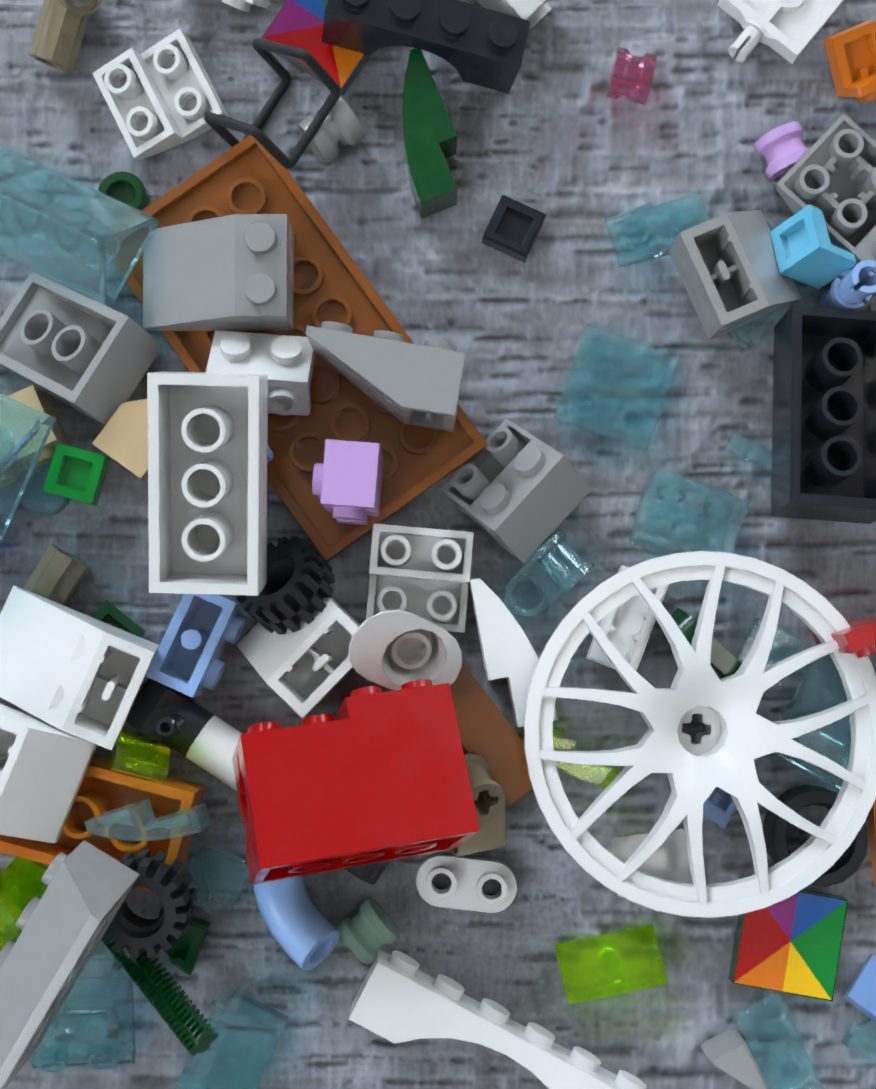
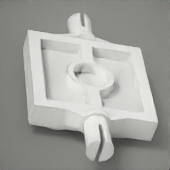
[717,0,845,64]

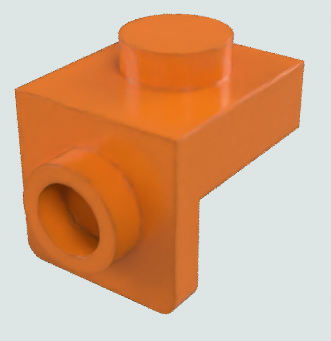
[824,20,876,103]

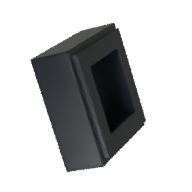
[481,195,546,263]

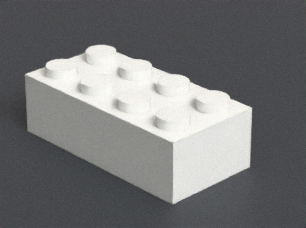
[147,371,268,596]

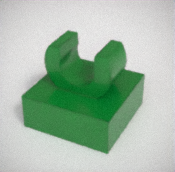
[43,443,111,506]

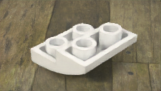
[92,28,229,160]
[366,523,474,633]

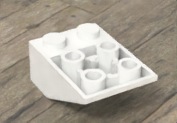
[0,585,159,750]

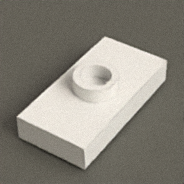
[586,565,669,671]

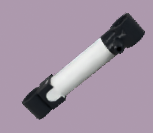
[126,678,391,885]

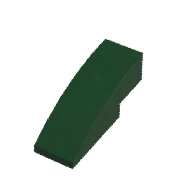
[402,48,458,219]

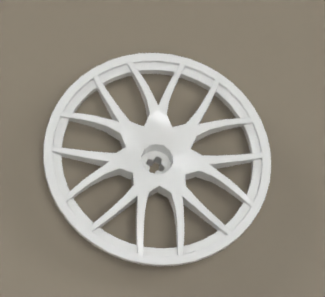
[524,551,876,918]

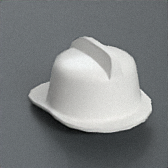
[349,610,462,691]

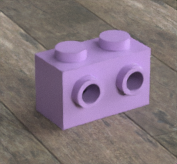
[312,439,384,525]

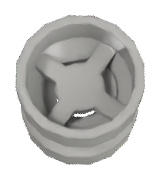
[297,97,365,166]

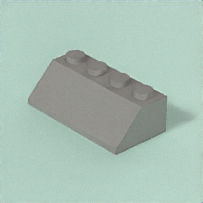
[0,840,140,1089]

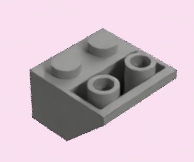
[669,210,802,340]
[440,419,591,563]

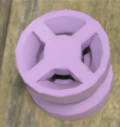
[754,121,810,182]

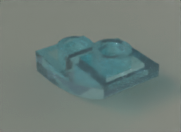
[605,190,710,267]

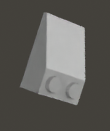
[143,214,294,331]
[0,271,163,425]

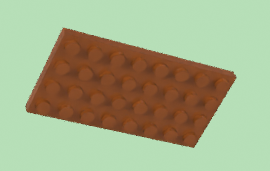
[97,135,488,562]

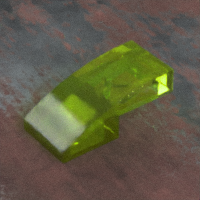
[109,732,170,783]

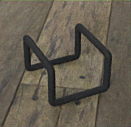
[204,38,341,169]

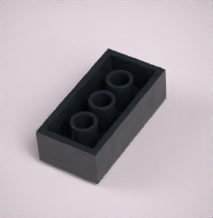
[771,304,876,524]

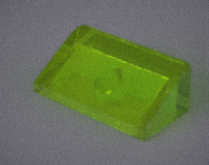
[554,924,668,1004]

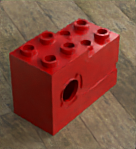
[232,679,480,885]

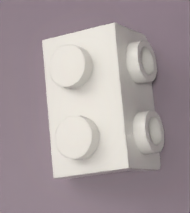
[205,330,315,416]

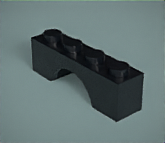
[322,0,531,94]

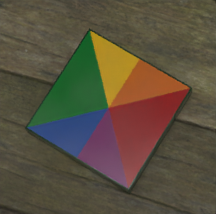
[728,889,848,1002]

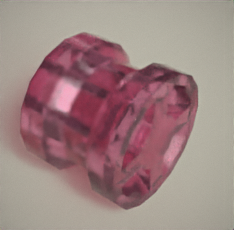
[607,47,657,105]

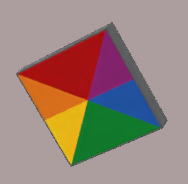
[261,0,373,96]

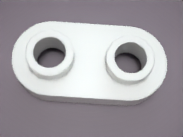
[416,852,517,913]

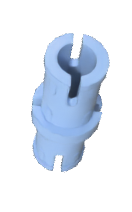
[820,260,876,310]

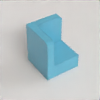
[770,204,857,289]

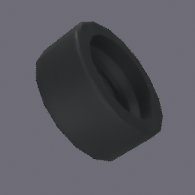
[763,785,869,887]

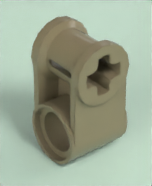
[451,754,507,857]

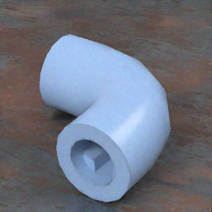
[253,876,340,972]

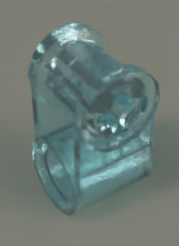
[501,529,595,619]

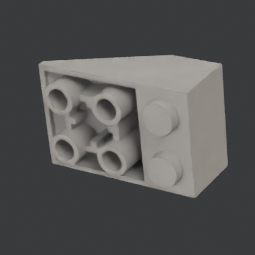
[774,113,876,301]
[306,321,466,432]

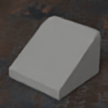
[701,1028,768,1089]

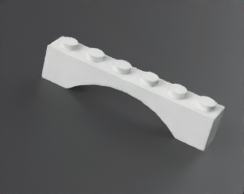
[349,950,647,1089]

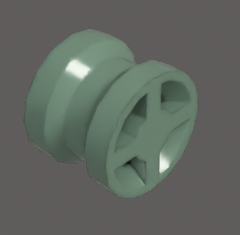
[337,897,400,965]

